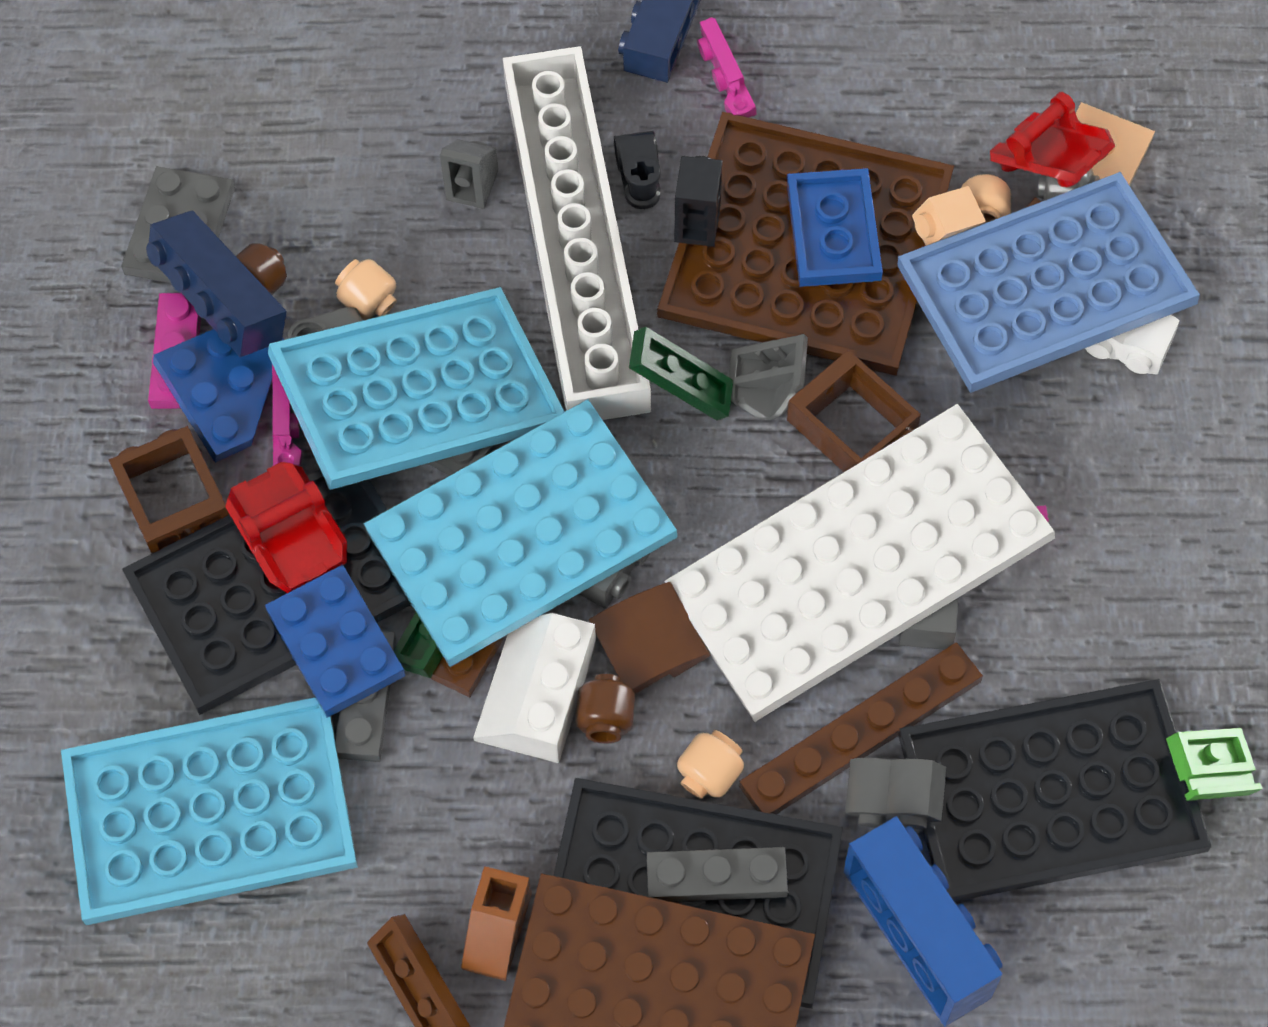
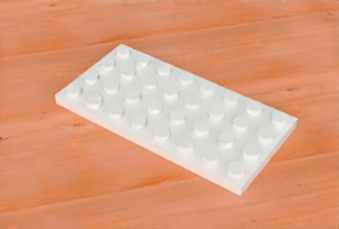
[664,404,1055,722]

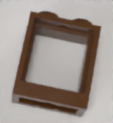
[787,350,921,472]
[109,425,229,554]

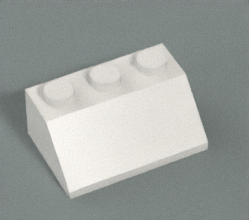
[473,613,596,763]

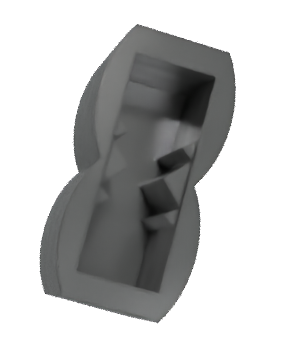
[845,758,946,829]

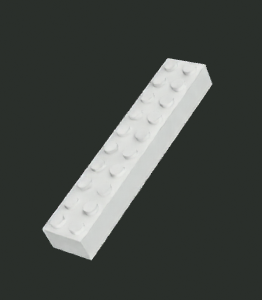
[503,46,651,420]

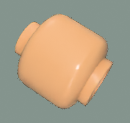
[961,174,1011,224]
[335,259,397,320]
[677,730,744,800]

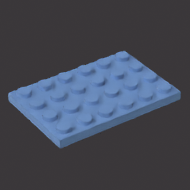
[898,172,1200,393]

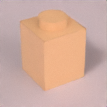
[912,186,986,246]

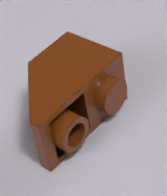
[461,866,532,981]

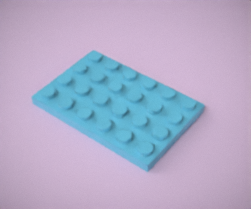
[268,287,565,490]
[364,399,678,667]
[61,697,358,925]

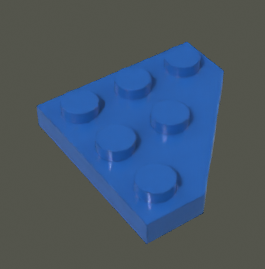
[153,329,284,463]

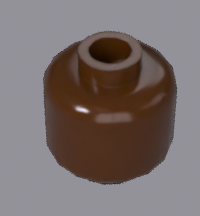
[236,243,287,295]
[576,674,635,744]

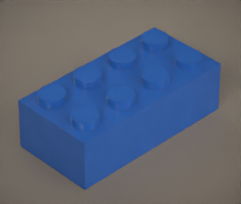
[843,816,1003,1027]

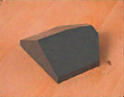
[729,334,808,420]

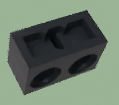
[674,156,723,247]

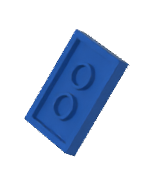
[787,168,883,287]
[265,565,406,718]

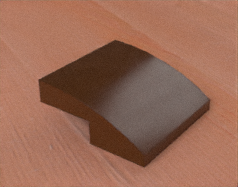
[588,582,711,694]

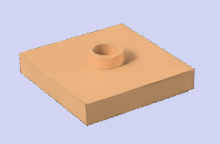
[1076,102,1155,186]

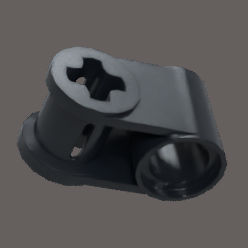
[614,131,660,209]

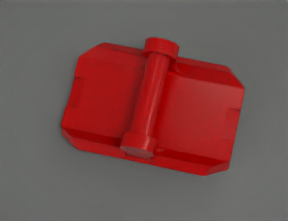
[990,92,1115,187]
[225,462,347,593]

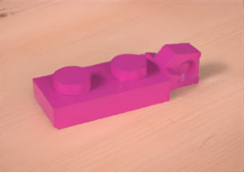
[697,17,757,118]
[272,364,302,466]

